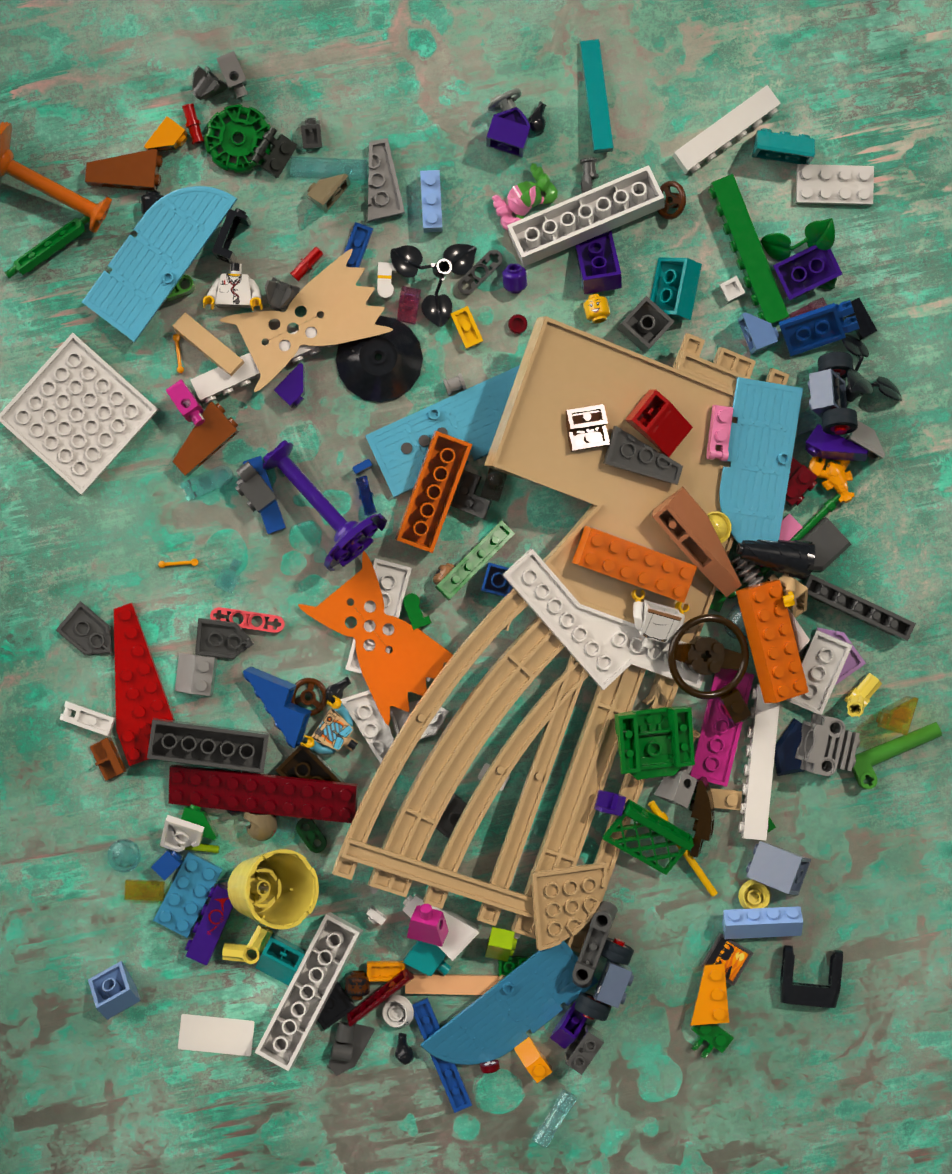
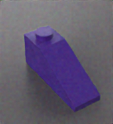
[805,424,868,461]

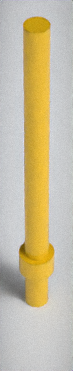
[648,800,718,897]

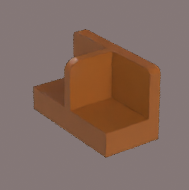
[90,736,127,781]

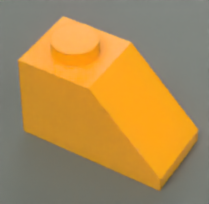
[514,1037,553,1083]

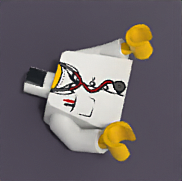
[203,263,263,311]

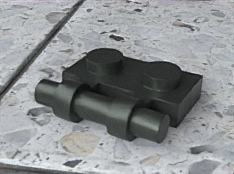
[251,127,297,178]

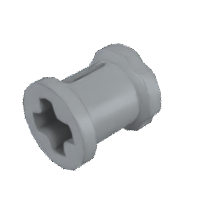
[443,373,466,395]

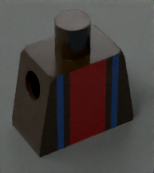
[718,688,752,727]

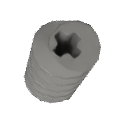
[730,556,764,588]

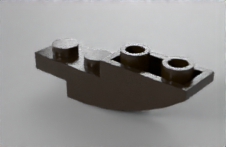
[689,776,715,857]

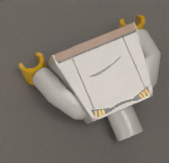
[631,589,690,649]

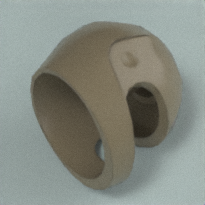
[243,812,278,841]

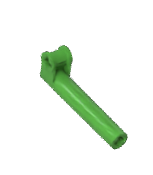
[852,722,942,789]

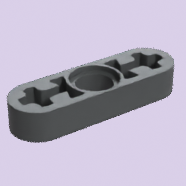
[458,250,502,295]

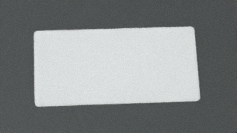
[178,1014,255,1056]

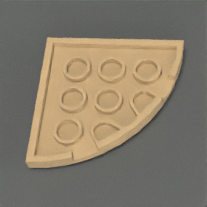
[530,862,607,951]

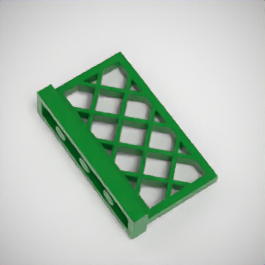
[603,799,694,875]

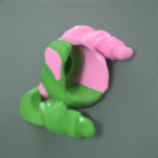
[492,163,558,230]

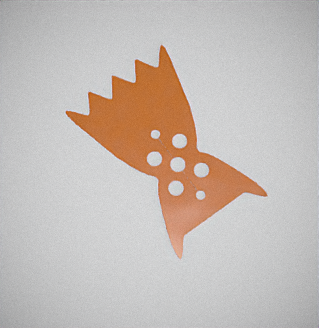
[298,551,453,725]

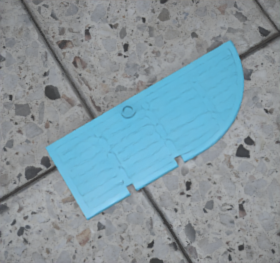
[82,186,237,342]
[365,365,520,498]
[719,377,803,544]

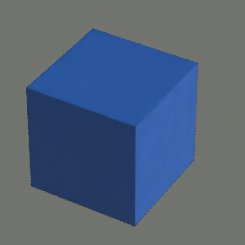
[481,563,512,597]

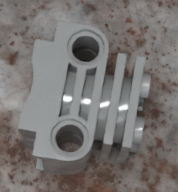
[795,713,860,776]

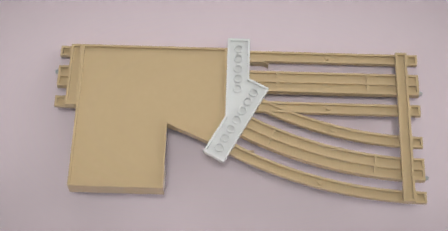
[332,316,789,953]

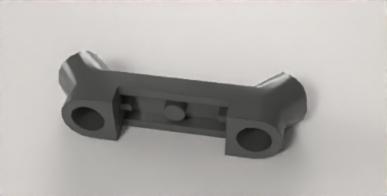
[572,901,618,988]

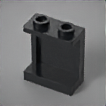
[212,208,251,264]

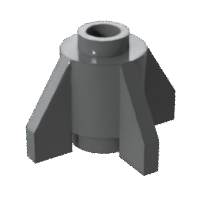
[192,66,228,100]
[265,277,300,311]

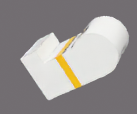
[377,262,398,300]

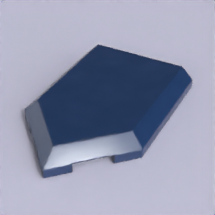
[774,718,805,776]

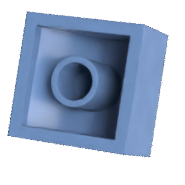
[737,312,779,355]
[88,961,141,1020]

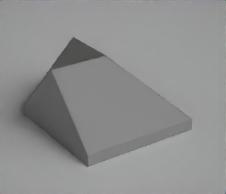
[846,421,885,461]

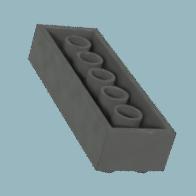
[147,718,269,773]

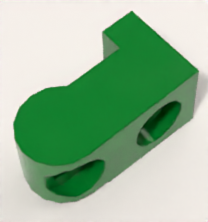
[403,593,432,630]

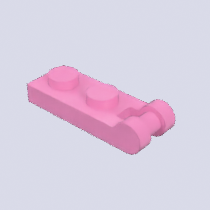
[706,405,733,462]

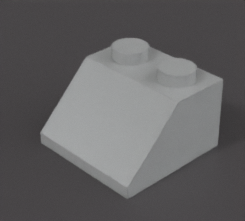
[175,653,218,696]

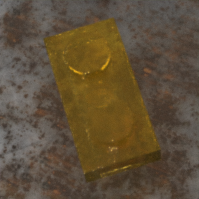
[125,879,165,901]

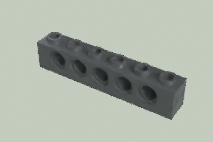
[803,574,916,641]

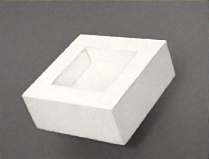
[719,276,745,303]
[366,905,387,926]

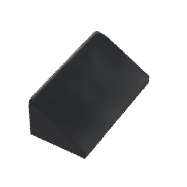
[847,298,877,340]

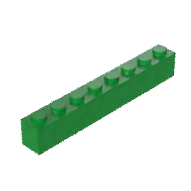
[708,174,789,325]

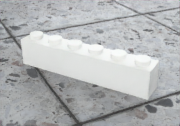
[672,85,781,174]

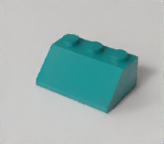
[752,128,815,164]
[650,257,702,320]

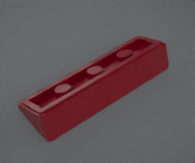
[347,969,414,1027]

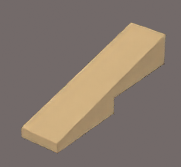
[172,312,245,376]

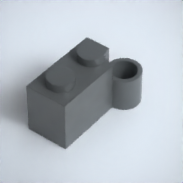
[235,461,278,513]

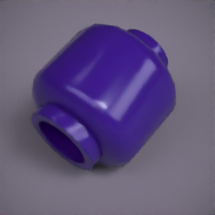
[502,264,528,294]

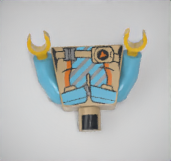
[300,695,359,754]

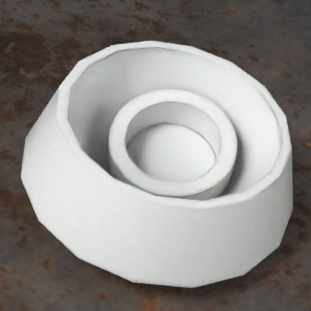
[382,995,414,1028]

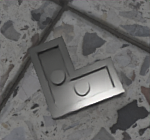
[450,470,492,519]

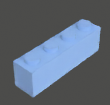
[722,906,803,939]

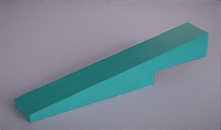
[580,39,614,153]

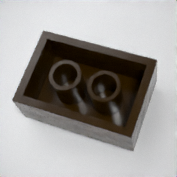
[276,742,345,783]

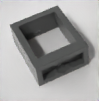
[564,1022,604,1075]

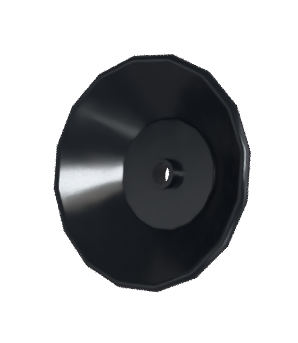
[335,316,423,403]

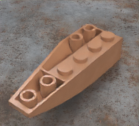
[652,486,742,597]

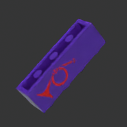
[185,883,233,966]

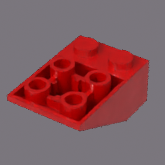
[625,389,693,457]

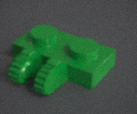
[691,1024,734,1059]

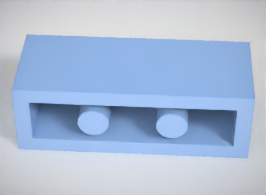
[420,170,443,233]

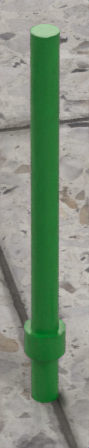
[760,493,841,575]

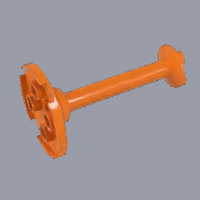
[0,122,112,234]

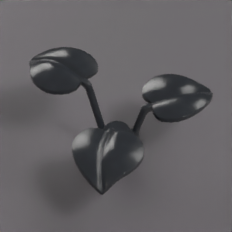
[390,244,477,327]
[842,334,902,402]

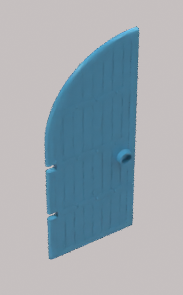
[420,941,599,1065]

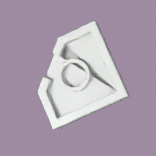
[160,815,205,852]

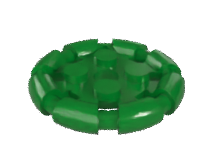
[204,104,271,173]

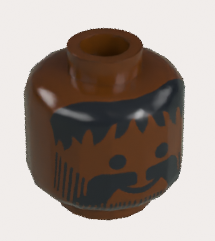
[345,971,370,1000]

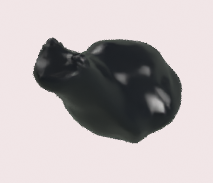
[528,101,546,134]
[325,677,351,704]
[395,1033,414,1065]

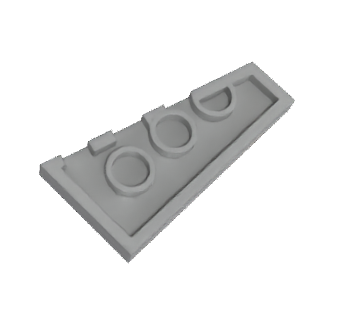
[368,138,405,222]

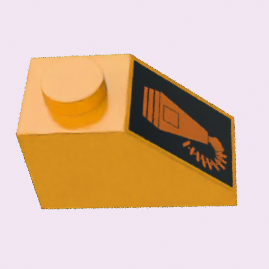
[144,116,188,152]

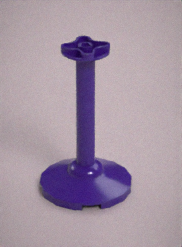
[263,440,387,571]

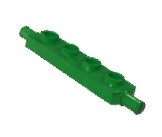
[4,216,90,279]

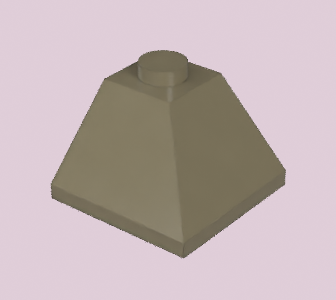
[307,174,350,213]

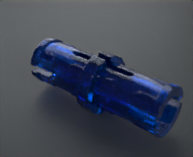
[355,476,377,516]

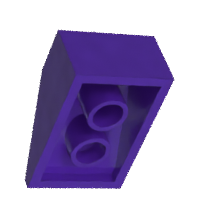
[575,230,622,294]
[773,245,843,301]

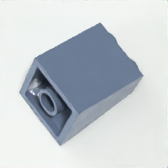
[746,841,811,895]

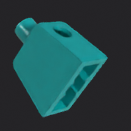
[403,940,451,976]

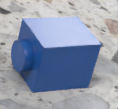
[151,849,183,881]

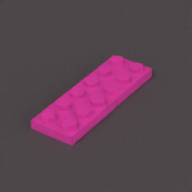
[690,669,754,787]

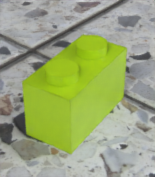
[485,927,517,962]

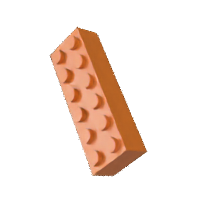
[395,431,473,553]
[572,526,697,603]
[736,580,809,703]

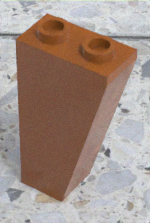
[85,149,163,191]
[172,401,239,477]

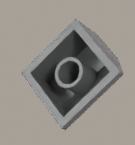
[617,296,675,354]

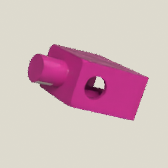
[166,379,205,427]
[407,904,449,947]

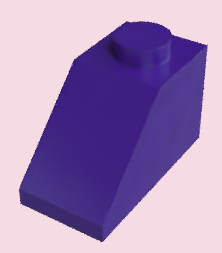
[274,362,305,408]
[550,1001,587,1049]

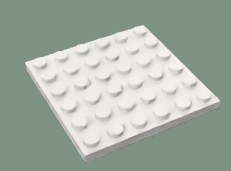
[0,333,159,495]

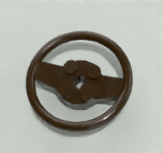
[668,614,749,699]

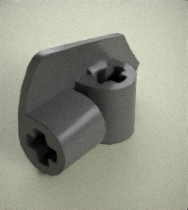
[328,1022,375,1076]

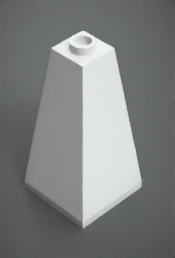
[402,893,479,961]

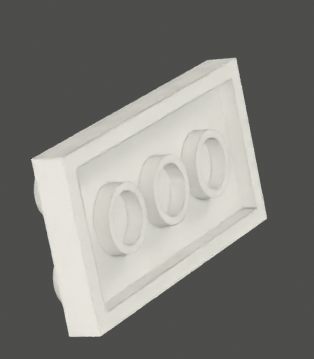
[796,164,874,206]
[786,629,853,715]

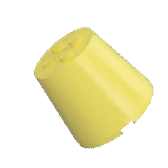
[227,849,319,930]

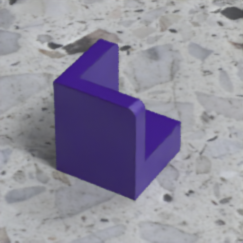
[594,790,626,816]

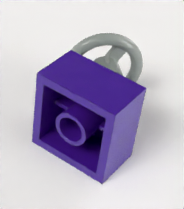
[486,88,530,157]

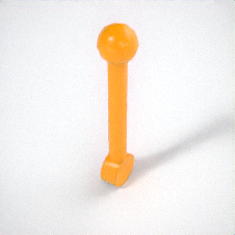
[172,334,184,373]
[158,558,199,568]

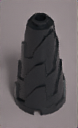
[736,539,815,580]

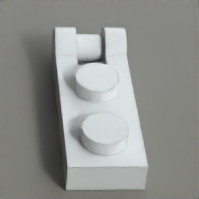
[59,701,116,736]

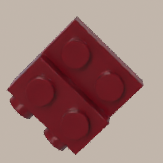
[785,457,817,507]

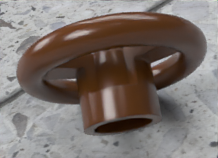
[657,181,686,220]
[291,678,327,716]

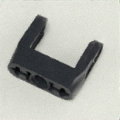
[780,945,843,1008]

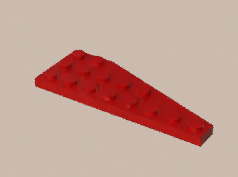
[114,603,175,766]

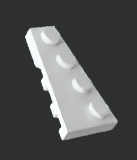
[340,690,394,764]

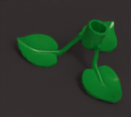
[761,218,837,290]

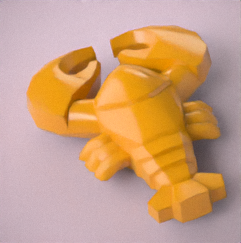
[808,456,855,503]

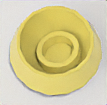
[707,511,732,543]
[738,880,772,909]

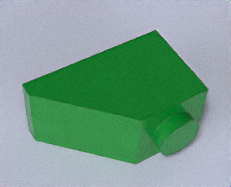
[181,804,218,840]

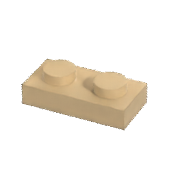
[710,788,742,810]

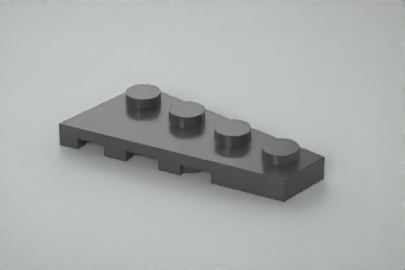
[603,426,683,485]

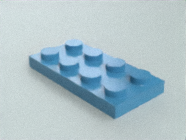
[153,851,223,938]

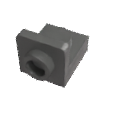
[301,118,322,148]

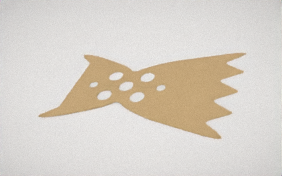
[219,249,393,392]

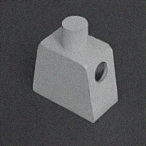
[216,51,248,99]
[654,766,697,808]

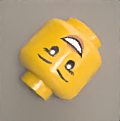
[583,294,610,324]

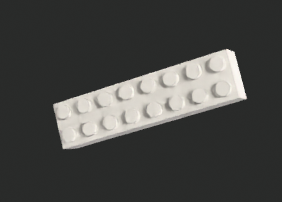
[507,165,665,267]
[255,912,363,1071]

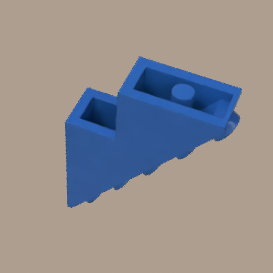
[243,667,311,748]

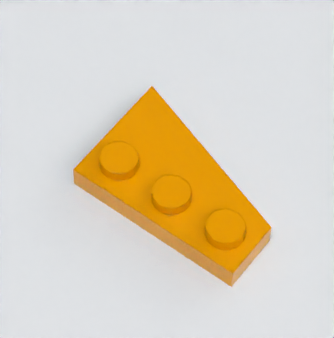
[690,963,729,1026]

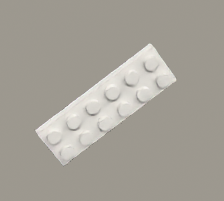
[345,558,412,674]

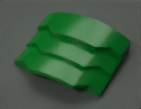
[615,706,695,780]

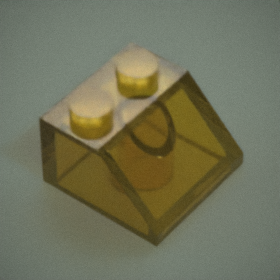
[876,696,919,735]

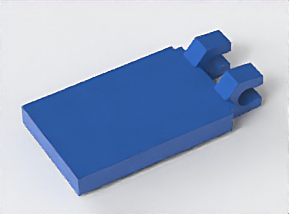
[779,300,860,356]

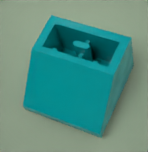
[255,934,307,986]

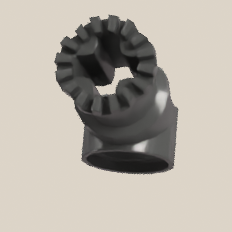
[580,157,599,193]

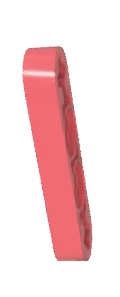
[210,607,285,633]

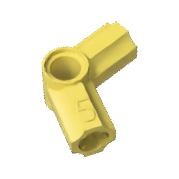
[844,673,882,717]
[222,924,273,964]

